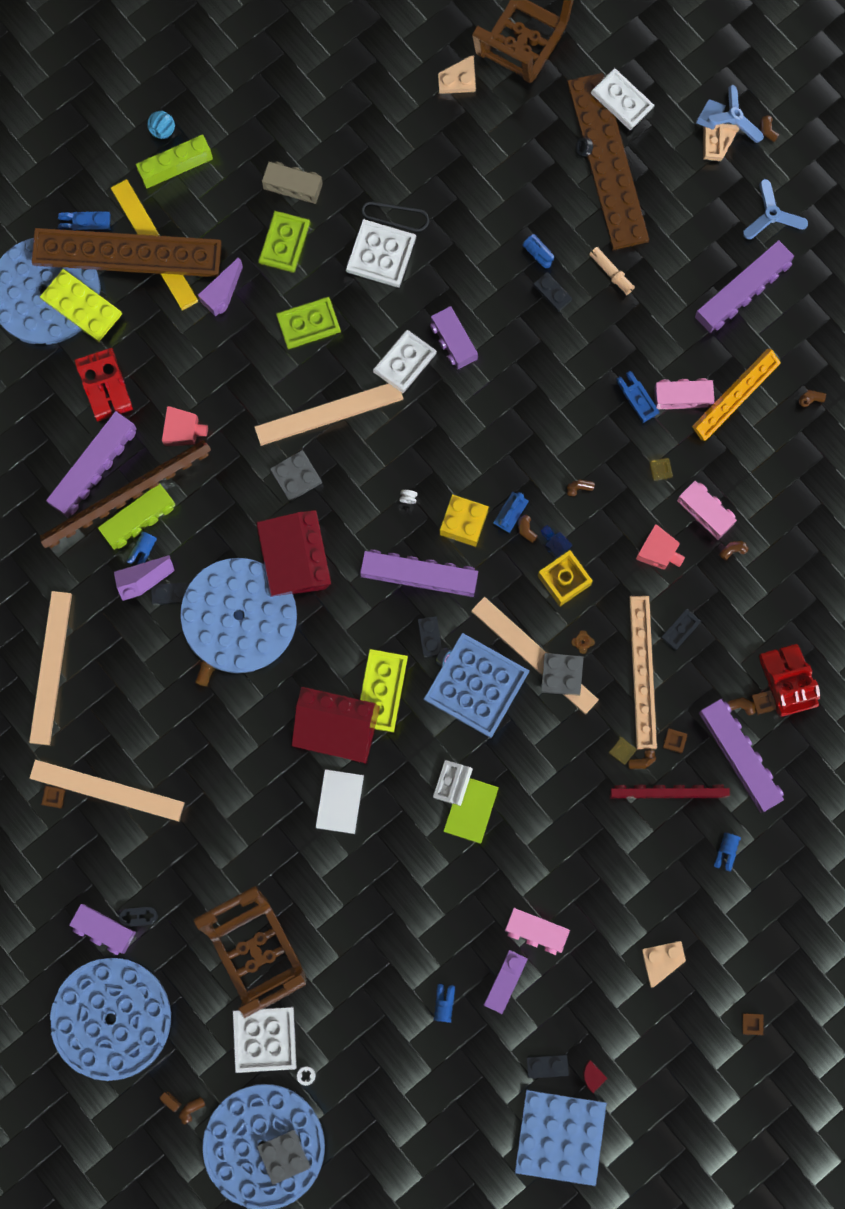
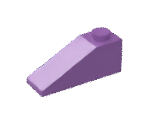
[198,258,243,316]
[114,555,175,601]
[484,950,527,1014]

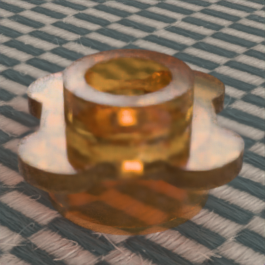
[572,631,595,654]

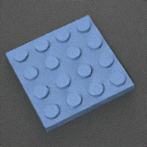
[424,633,529,738]
[515,1090,606,1186]

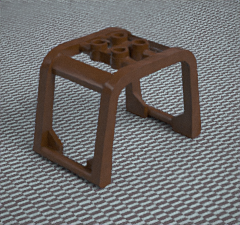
[473,0,574,83]
[193,886,306,1019]

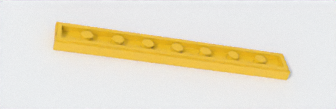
[111,179,198,311]

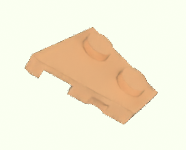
[438,56,476,94]
[703,124,739,161]
[642,941,686,987]

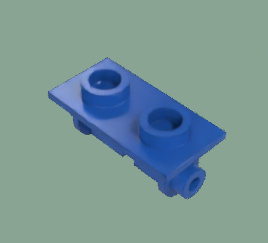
[493,491,529,533]

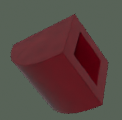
[583,1060,608,1093]

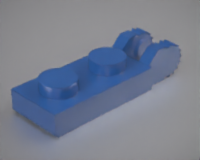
[58,212,110,232]
[616,371,659,423]

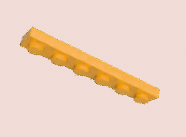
[692,348,781,441]

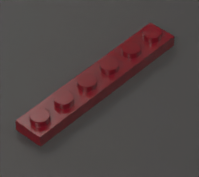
[610,785,730,798]

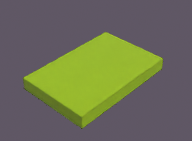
[259,211,310,273]
[276,297,341,349]
[444,778,499,844]

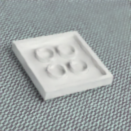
[346,219,416,287]
[233,1007,296,1073]

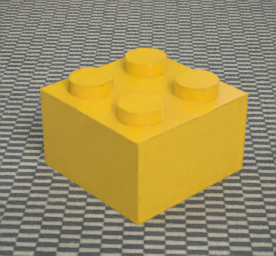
[440,495,489,547]
[538,550,592,607]

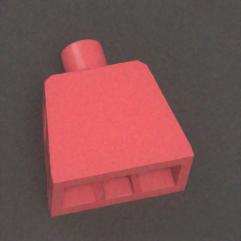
[162,406,208,446]
[636,524,685,569]

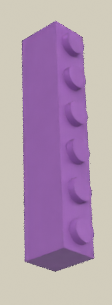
[695,240,794,333]
[46,411,136,518]
[361,550,478,597]
[699,699,784,813]

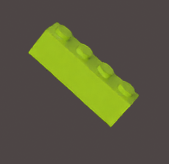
[136,135,213,189]
[98,484,175,550]

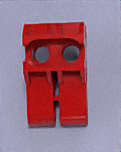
[75,348,133,422]
[759,644,820,717]

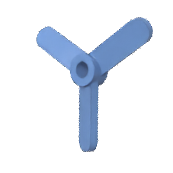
[707,85,763,142]
[744,179,808,239]

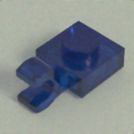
[540,525,573,558]

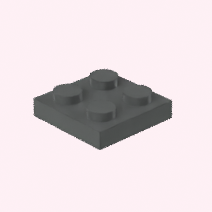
[270,450,322,502]
[541,653,583,696]
[257,1129,311,1185]

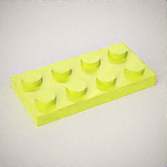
[40,269,122,342]
[360,649,408,732]

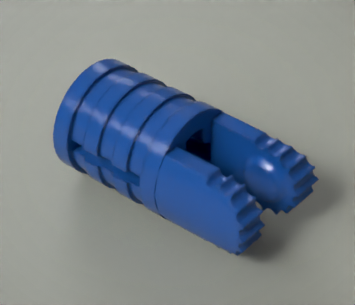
[523,234,554,268]
[127,531,157,565]
[714,832,741,872]
[433,984,455,1023]

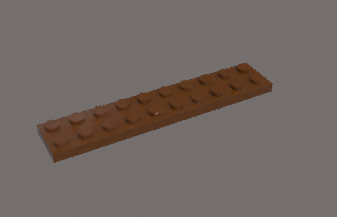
[567,73,649,250]
[32,228,221,277]
[40,440,211,548]

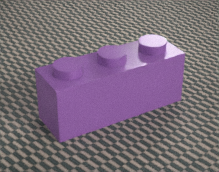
[430,306,478,369]
[69,904,136,955]

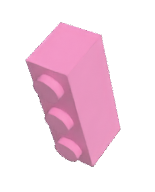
[654,378,714,409]
[677,481,736,540]
[505,908,570,955]

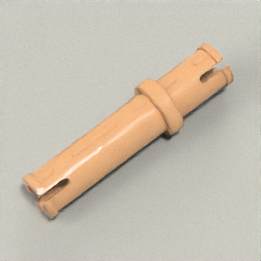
[589,247,635,295]

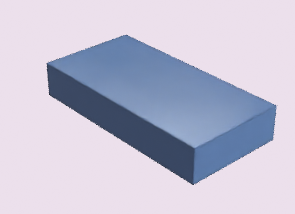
[697,99,726,130]

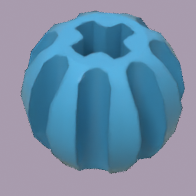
[147,111,175,139]

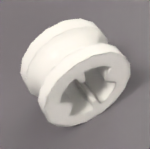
[399,490,417,504]
[297,1066,315,1086]

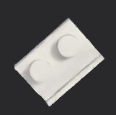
[433,760,472,806]

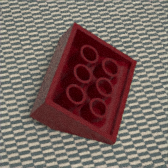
[256,510,331,597]
[292,687,380,763]

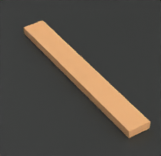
[255,383,403,446]
[29,591,72,745]
[629,596,657,750]
[471,597,599,715]
[30,760,184,821]

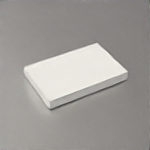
[591,68,654,130]
[373,330,437,393]
[316,770,364,834]

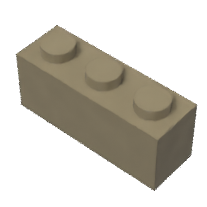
[262,162,322,204]

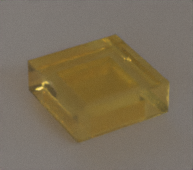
[650,458,673,481]
[609,738,637,765]

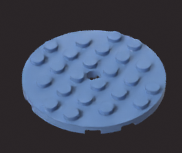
[0,238,100,345]
[181,558,297,673]
[50,958,171,1081]
[203,1084,325,1209]

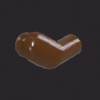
[760,115,779,142]
[799,390,826,407]
[566,479,595,496]
[518,515,538,543]
[719,541,748,560]
[727,697,756,715]
[629,750,656,769]
[179,1097,205,1124]

